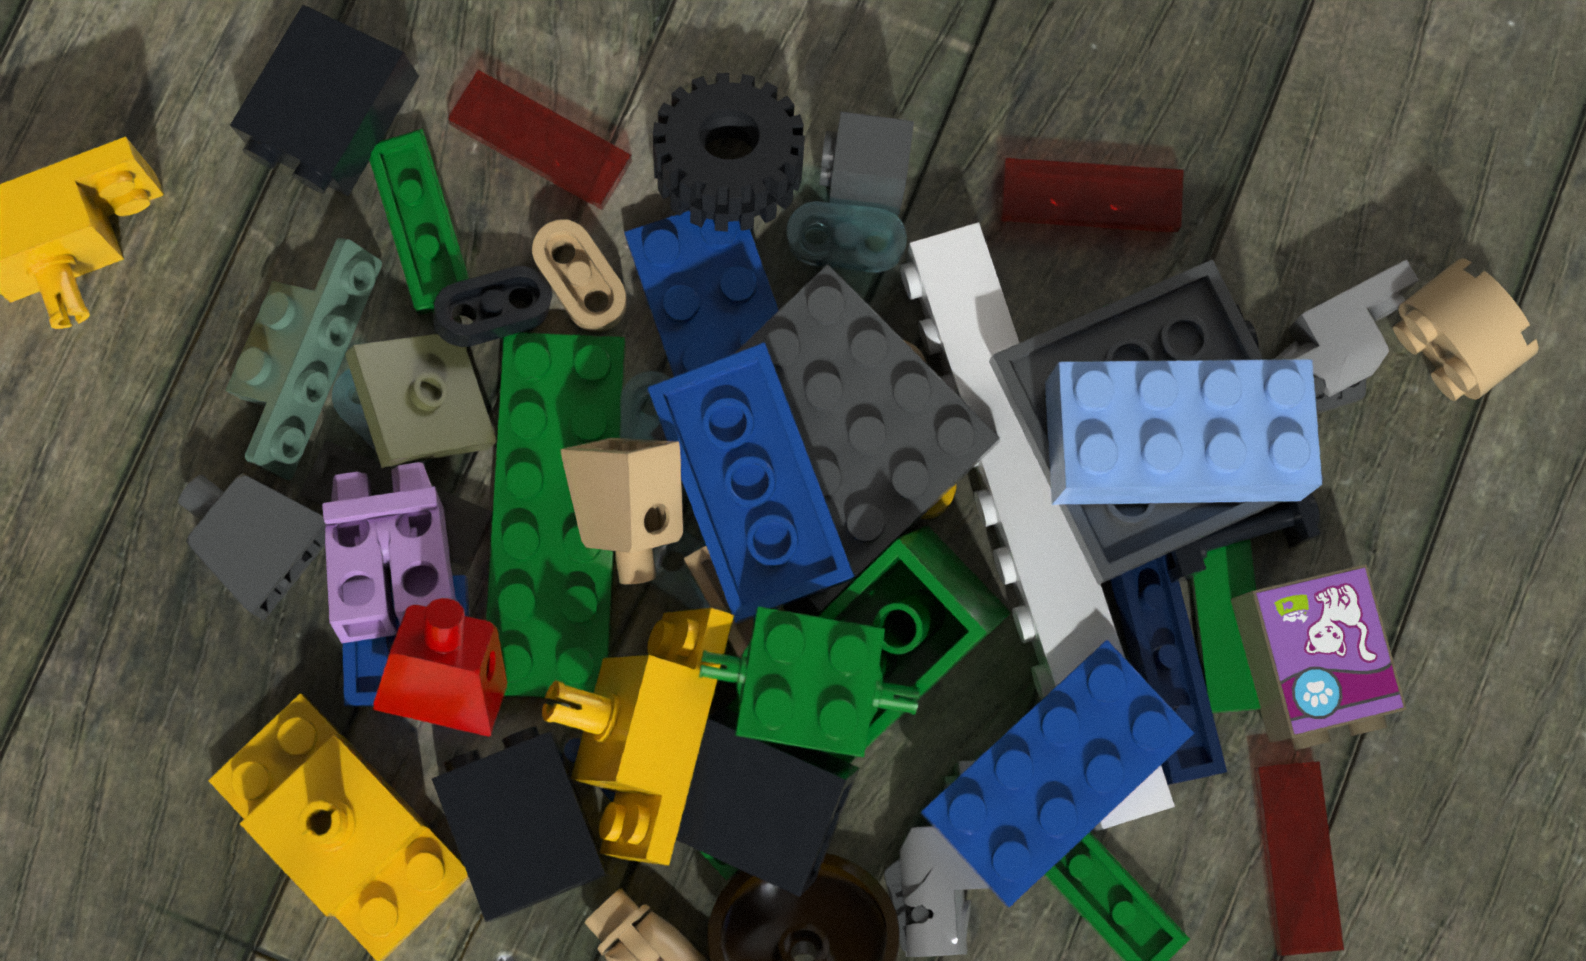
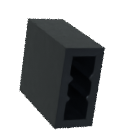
[230,4,419,196]
[676,707,860,897]
[432,726,609,922]

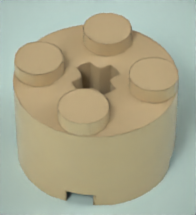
[1393,258,1539,401]

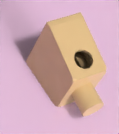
[561,438,683,584]

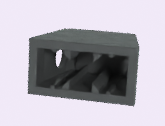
[178,474,326,621]

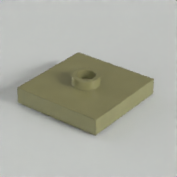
[345,334,497,468]

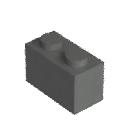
[819,111,914,215]

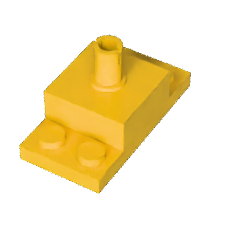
[0,136,164,329]
[542,608,734,866]
[208,693,469,961]

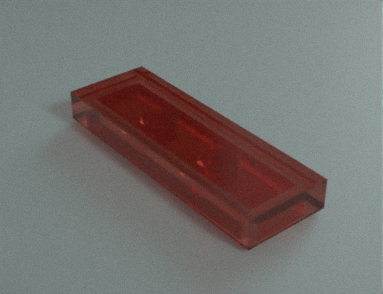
[447,70,632,211]
[1001,158,1184,233]
[1254,761,1344,956]

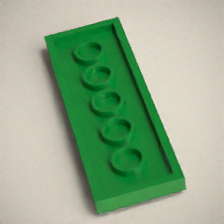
[486,333,626,699]

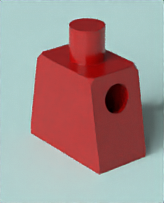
[373,598,507,737]

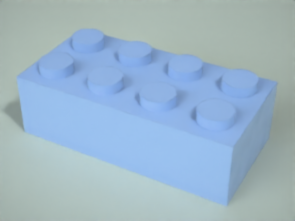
[1045,359,1322,505]

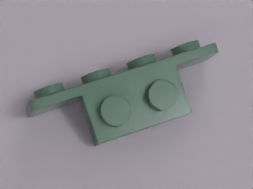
[225,238,382,480]

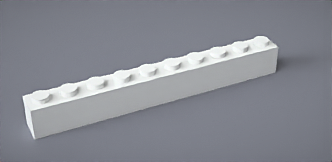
[900,222,1175,832]

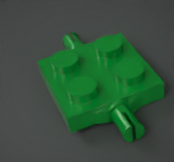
[699,607,920,758]

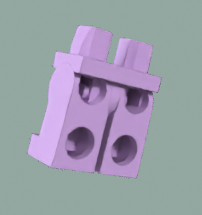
[322,462,458,643]

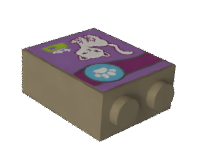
[1231,564,1407,750]

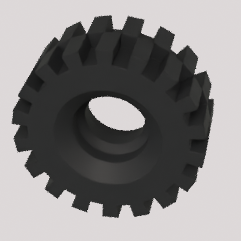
[653,73,805,232]

